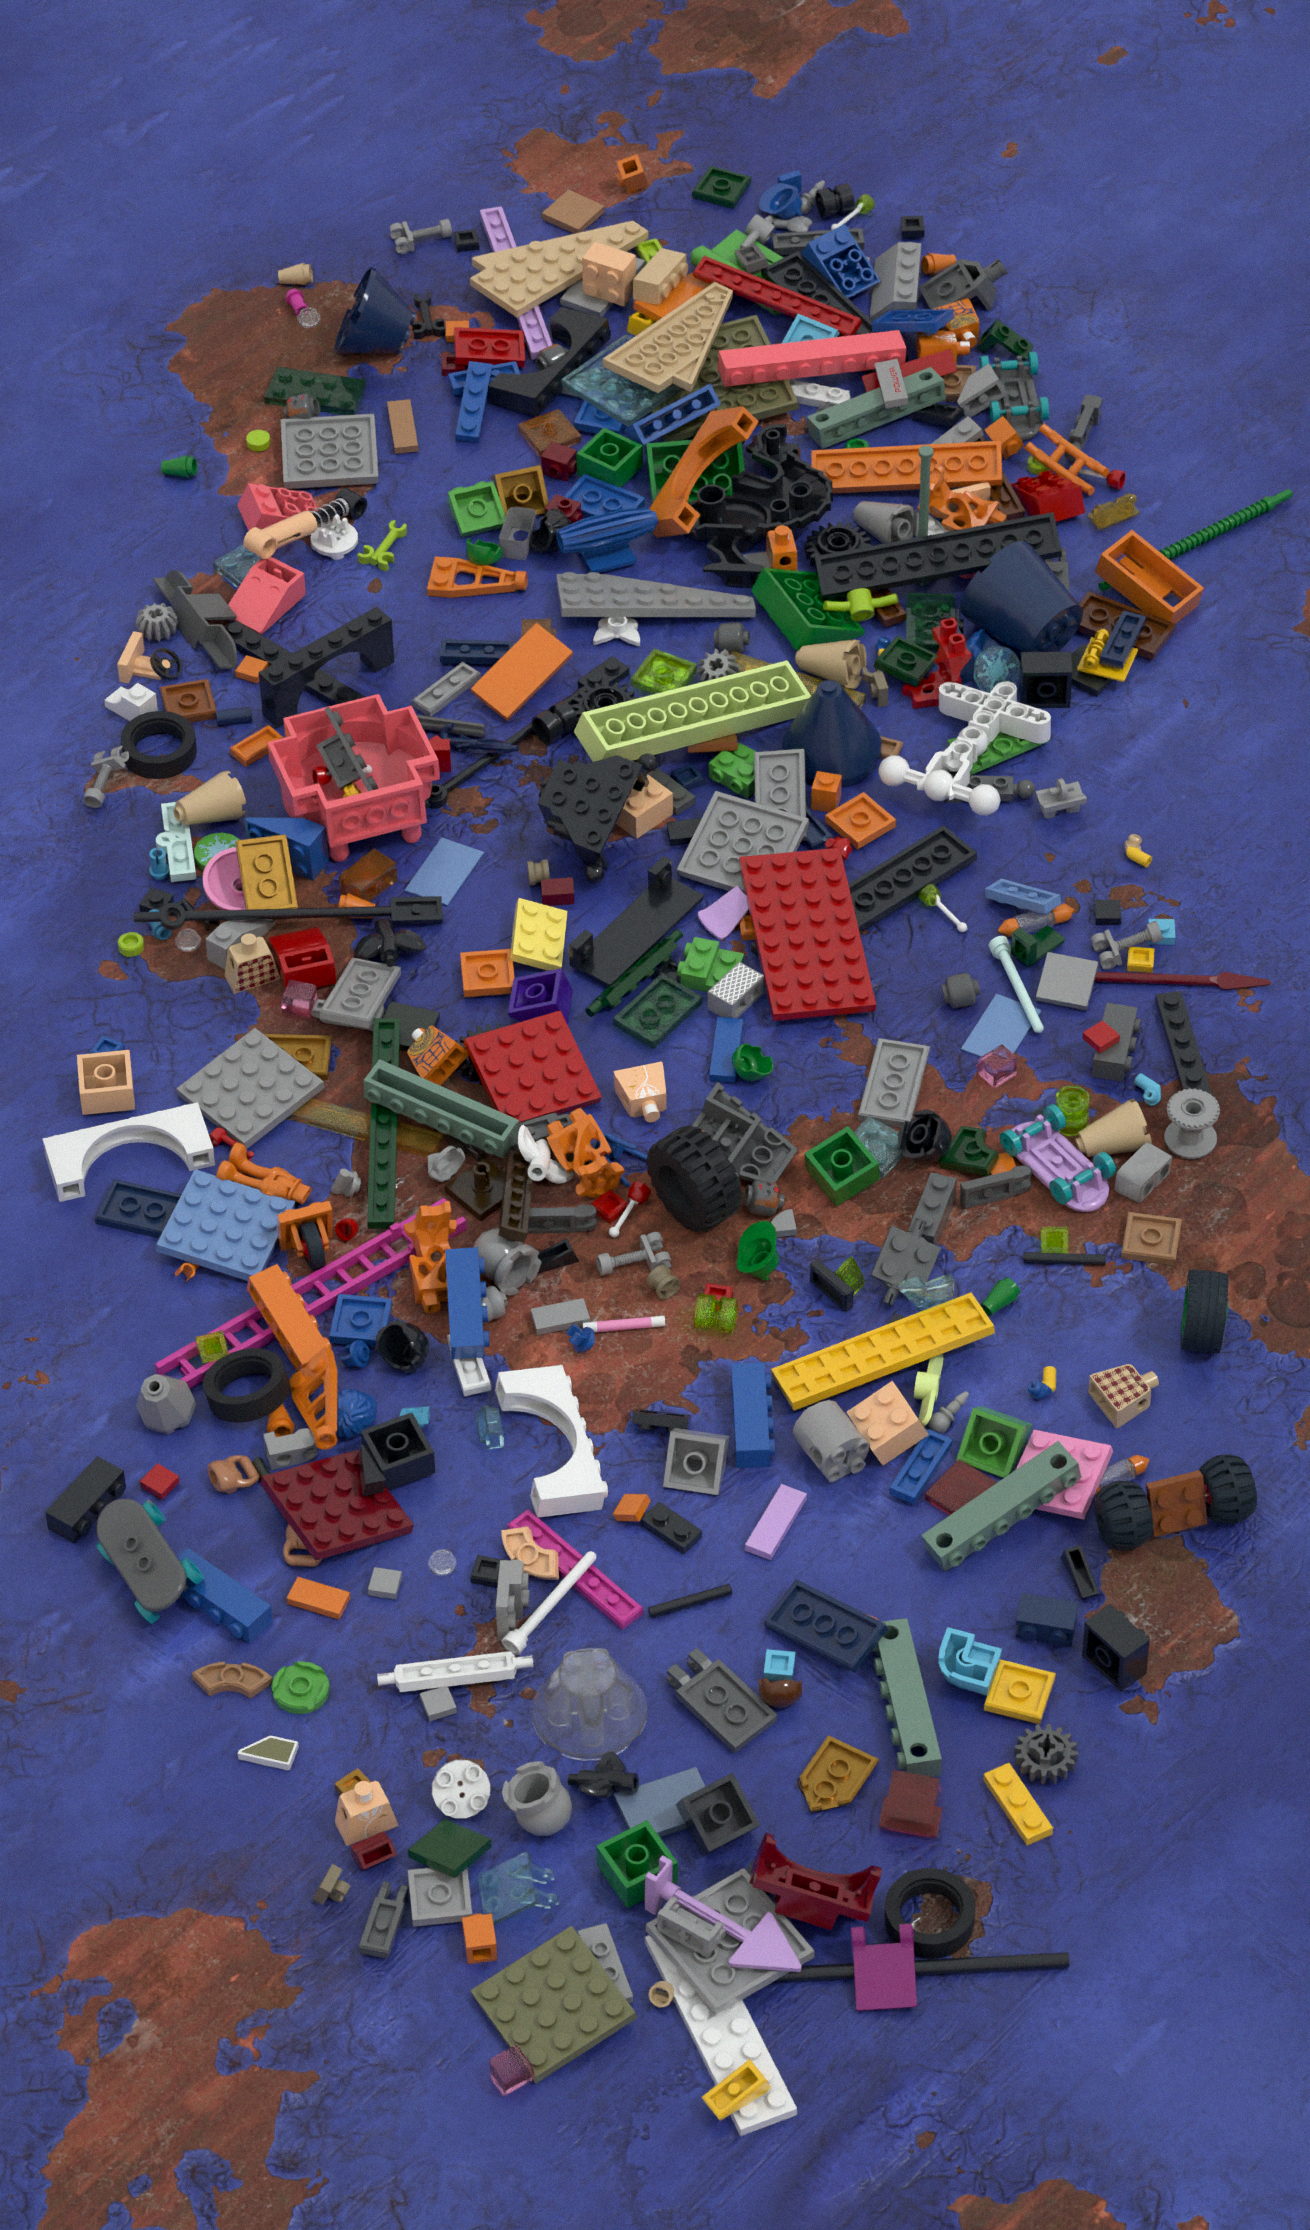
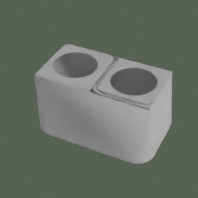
[499,507,536,560]
[1114,1142,1172,1203]

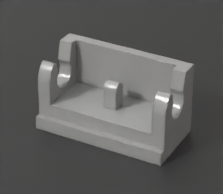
[657,1896,726,1958]

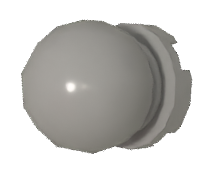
[473,1228,541,1296]
[502,1761,573,1836]

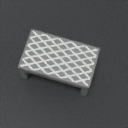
[708,962,764,1018]

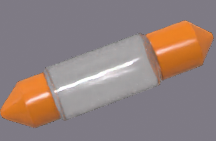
[998,903,1074,937]
[1094,1455,1150,1496]

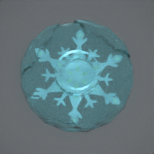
[973,646,1021,693]

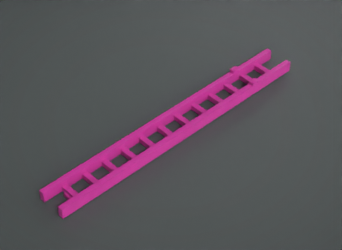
[155,1198,467,1389]

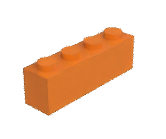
[246,1264,332,1372]

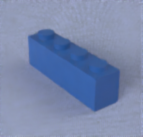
[624,384,721,446]
[445,1247,490,1360]
[731,1362,775,1468]
[177,1547,273,1644]

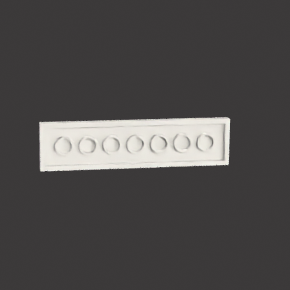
[645,1935,797,2136]

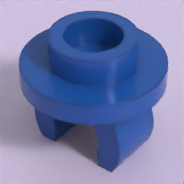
[566,1324,595,1353]
[340,1340,371,1368]

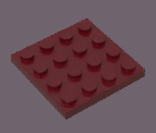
[260,1449,414,1561]

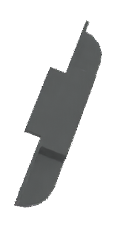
[152,570,237,669]

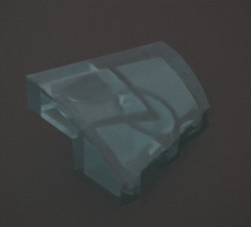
[898,1273,955,1312]

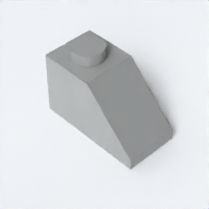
[957,364,1008,418]

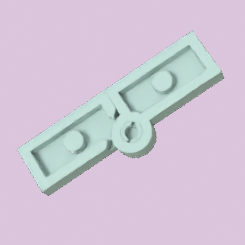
[156,802,196,882]

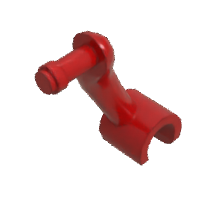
[209,1127,254,1161]

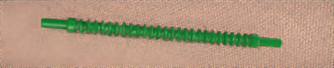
[1098,489,1293,592]

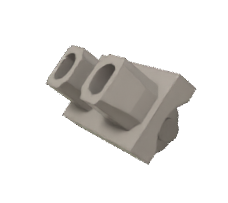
[1035,778,1087,819]

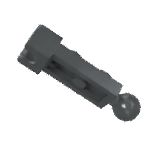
[1064,395,1103,462]
[944,772,1036,803]

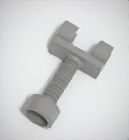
[389,219,452,254]
[83,746,129,808]
[1091,921,1163,970]
[596,1232,671,1276]

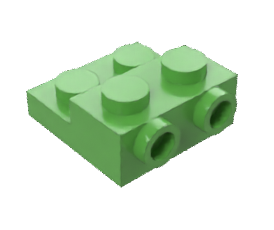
[447,481,506,537]
[709,743,756,799]
[677,937,744,992]

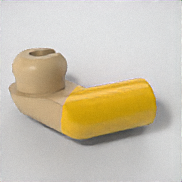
[1125,834,1152,868]

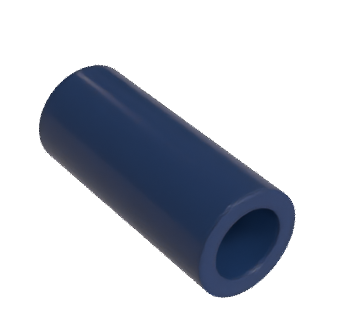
[216,707,252,726]

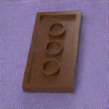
[1077,591,1176,660]

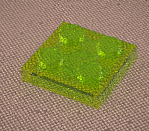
[631,648,697,694]

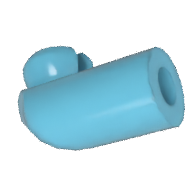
[1134,1073,1161,1105]

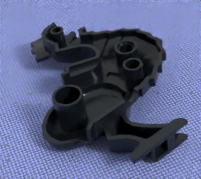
[683,424,833,588]

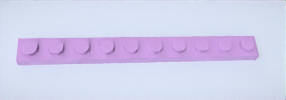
[480,206,552,360]

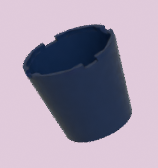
[960,541,1083,655]

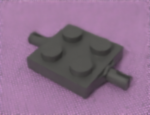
[869,1218,940,1307]

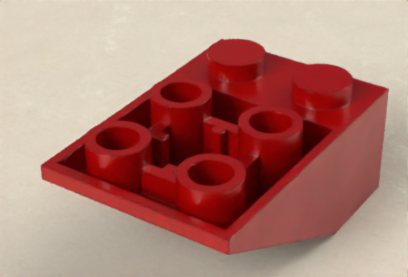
[1011,470,1085,522]
[268,927,336,994]

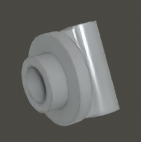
[331,1169,361,1197]

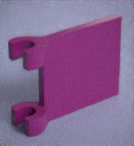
[851,1924,917,2011]

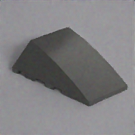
[692,1082,798,1183]

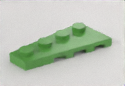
[947,732,1050,775]

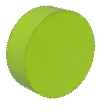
[246,430,270,452]
[1027,455,1050,475]
[118,932,144,957]

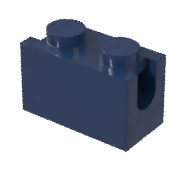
[1015,1593,1079,1647]

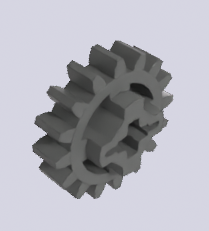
[1014,1724,1078,1784]

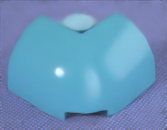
[938,1627,1002,1695]

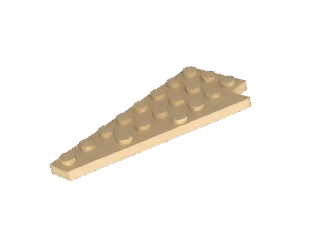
[470,221,649,318]
[602,282,733,393]

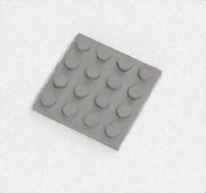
[281,414,379,489]
[677,791,809,892]
[176,1028,325,1149]
[646,1868,814,2015]

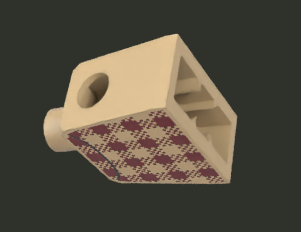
[225,933,280,994]
[1088,1364,1159,1429]

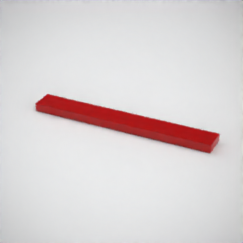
[693,256,862,337]

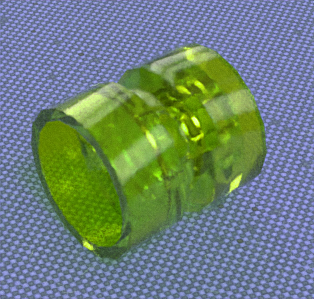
[1055,1085,1090,1136]
[694,1293,738,1333]

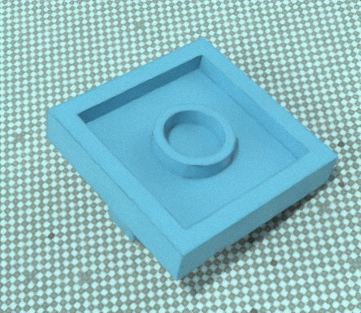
[781,314,840,344]

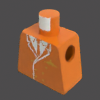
[916,330,970,365]

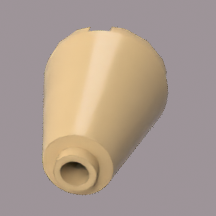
[795,640,866,689]
[173,771,246,825]
[1075,1098,1152,1157]

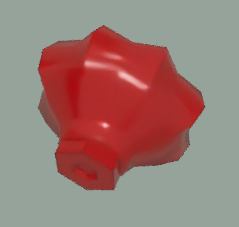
[825,836,852,861]

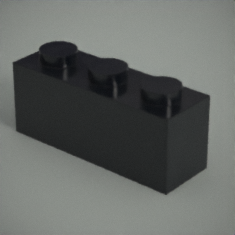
[45,1456,126,1544]

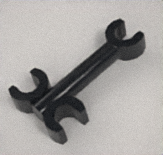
[412,292,446,340]

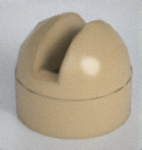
[649,1981,674,2007]

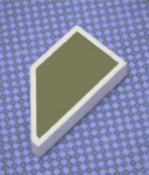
[238,1736,299,1771]

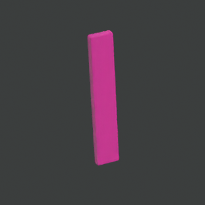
[507,1509,643,1630]

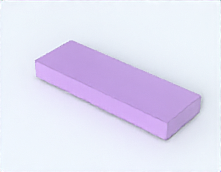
[745,1484,807,1560]

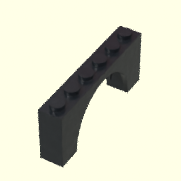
[488,307,611,417]
[259,607,395,728]

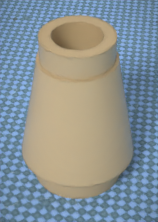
[278,262,313,285]

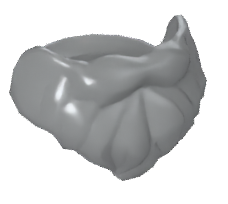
[428,1146,465,1182]

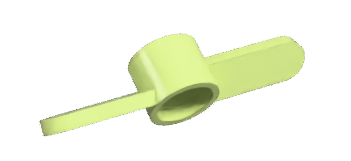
[914,1354,943,1426]

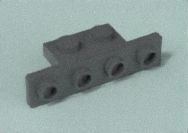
[316,707,379,791]

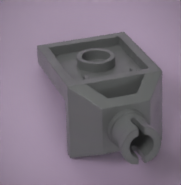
[919,258,1008,311]

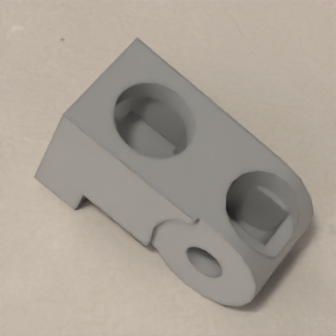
[263,1428,318,1470]

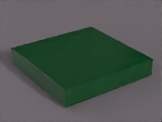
[692,166,751,209]
[874,636,937,687]
[408,1819,492,1878]

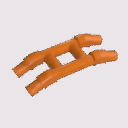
[1024,423,1109,495]

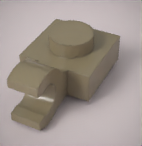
[863,667,889,707]

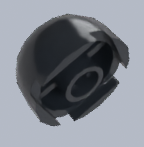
[898,1109,952,1165]

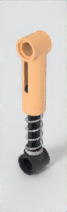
[243,488,367,559]

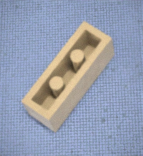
[633,248,688,305]

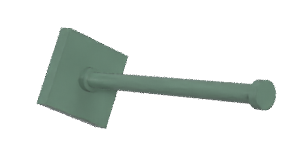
[915,446,933,586]

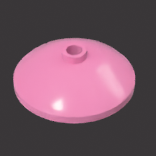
[203,847,246,910]

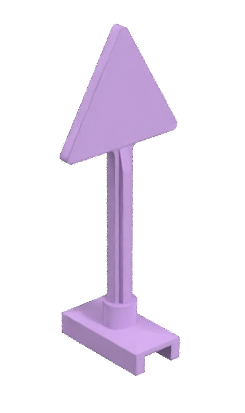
[645,1855,801,1972]

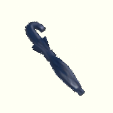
[440,723,519,754]

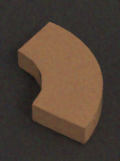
[192,1662,273,1699]

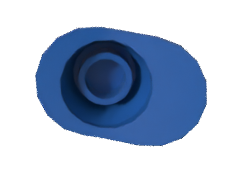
[759,183,802,220]

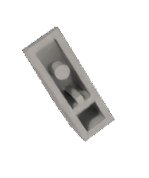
[206,919,275,969]

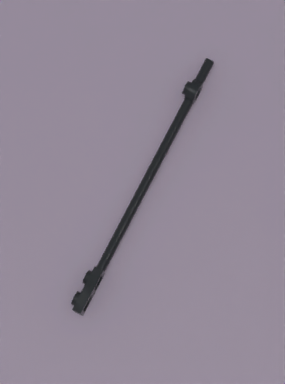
[425,656,630,809]
[134,896,443,930]

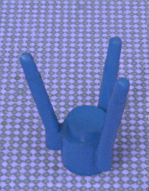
[596,1132,648,1187]

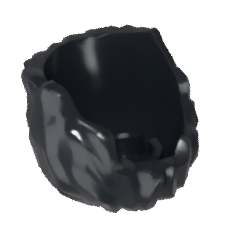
[530,508,571,553]
[375,1319,429,1374]

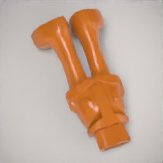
[216,1142,312,1204]

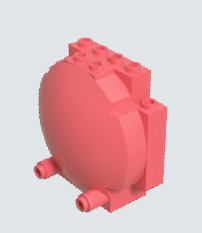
[267,694,440,862]

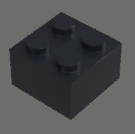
[1019,652,1072,708]
[361,1412,435,1490]
[1082,1604,1150,1692]
[675,1773,760,1857]

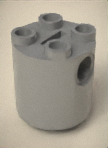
[793,1400,870,1482]

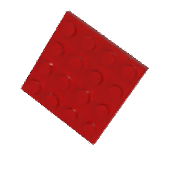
[464,1011,602,1123]

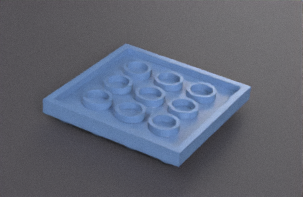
[156,1169,295,1281]

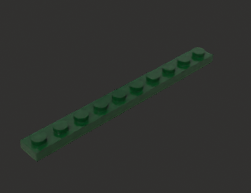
[367,1018,400,1229]

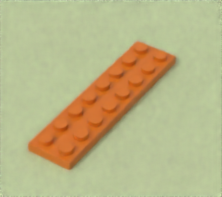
[812,441,1002,494]

